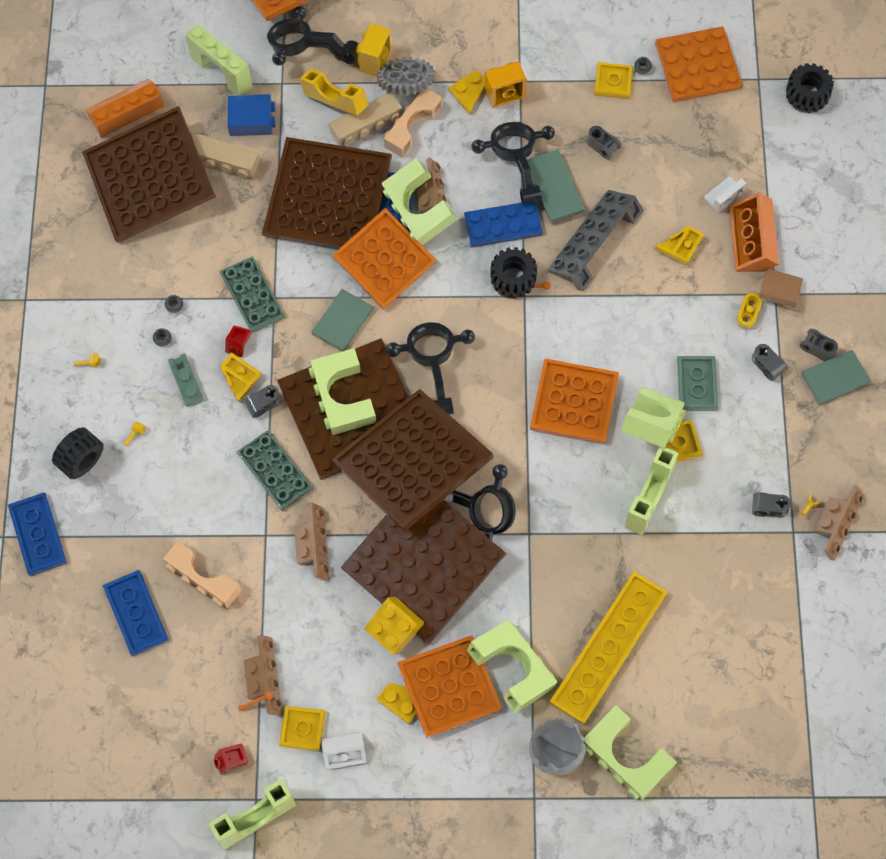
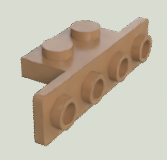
[415,157,447,214]
[815,485,864,561]
[294,503,329,581]
[244,635,282,716]

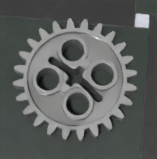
[377,57,435,96]

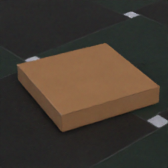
[759,268,803,308]

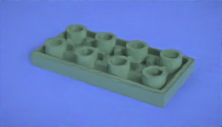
[527,149,585,223]
[220,256,285,333]
[237,430,313,511]

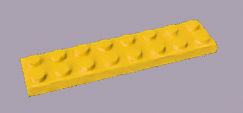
[549,571,668,725]

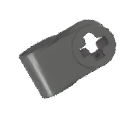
[587,126,622,160]
[799,328,838,361]
[752,344,788,381]
[243,385,281,418]
[752,492,791,518]

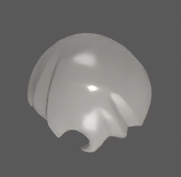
[529,718,586,775]

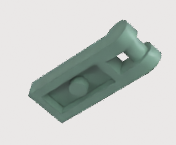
[168,353,204,407]

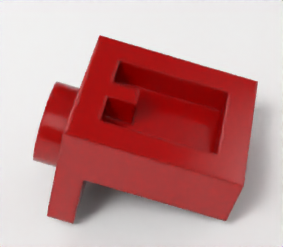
[225,325,251,357]
[214,743,249,774]

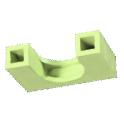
[185,24,253,95]
[381,157,458,245]
[308,348,376,435]
[621,387,686,448]
[625,447,679,536]
[467,619,557,714]
[583,705,677,801]
[208,779,297,850]

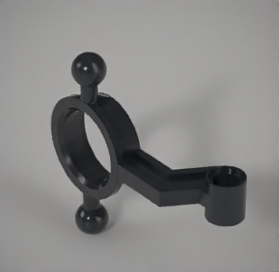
[267,6,359,66]
[471,122,555,205]
[386,322,475,415]
[444,464,516,541]

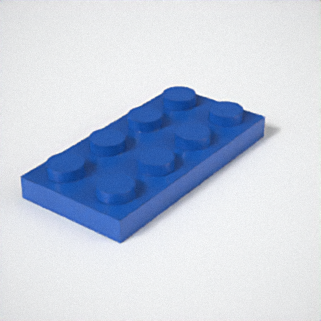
[464,202,543,247]

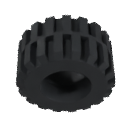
[785,63,834,113]
[490,247,537,299]
[52,427,104,480]

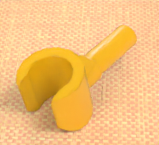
[74,354,101,368]
[123,422,146,446]
[800,494,820,516]

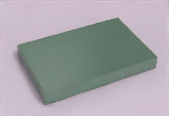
[312,289,374,351]
[801,350,871,406]
[677,356,718,411]

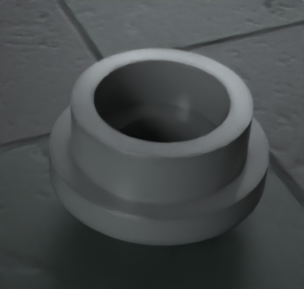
[634,57,652,74]
[164,295,183,313]
[153,328,172,347]

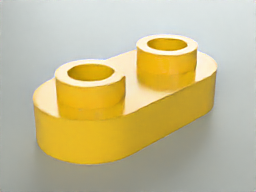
[737,293,762,329]

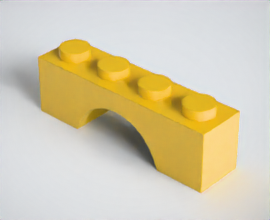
[300,68,368,116]

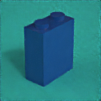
[227,94,276,136]

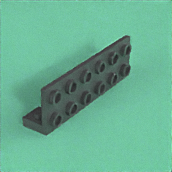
[548,190,644,291]

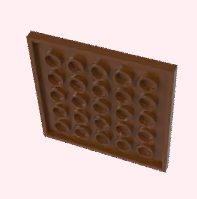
[82,106,216,243]
[262,137,392,249]
[277,338,409,480]
[331,389,494,532]
[340,500,507,645]

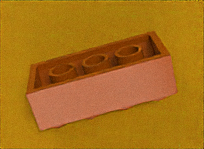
[85,79,164,138]
[730,192,779,272]

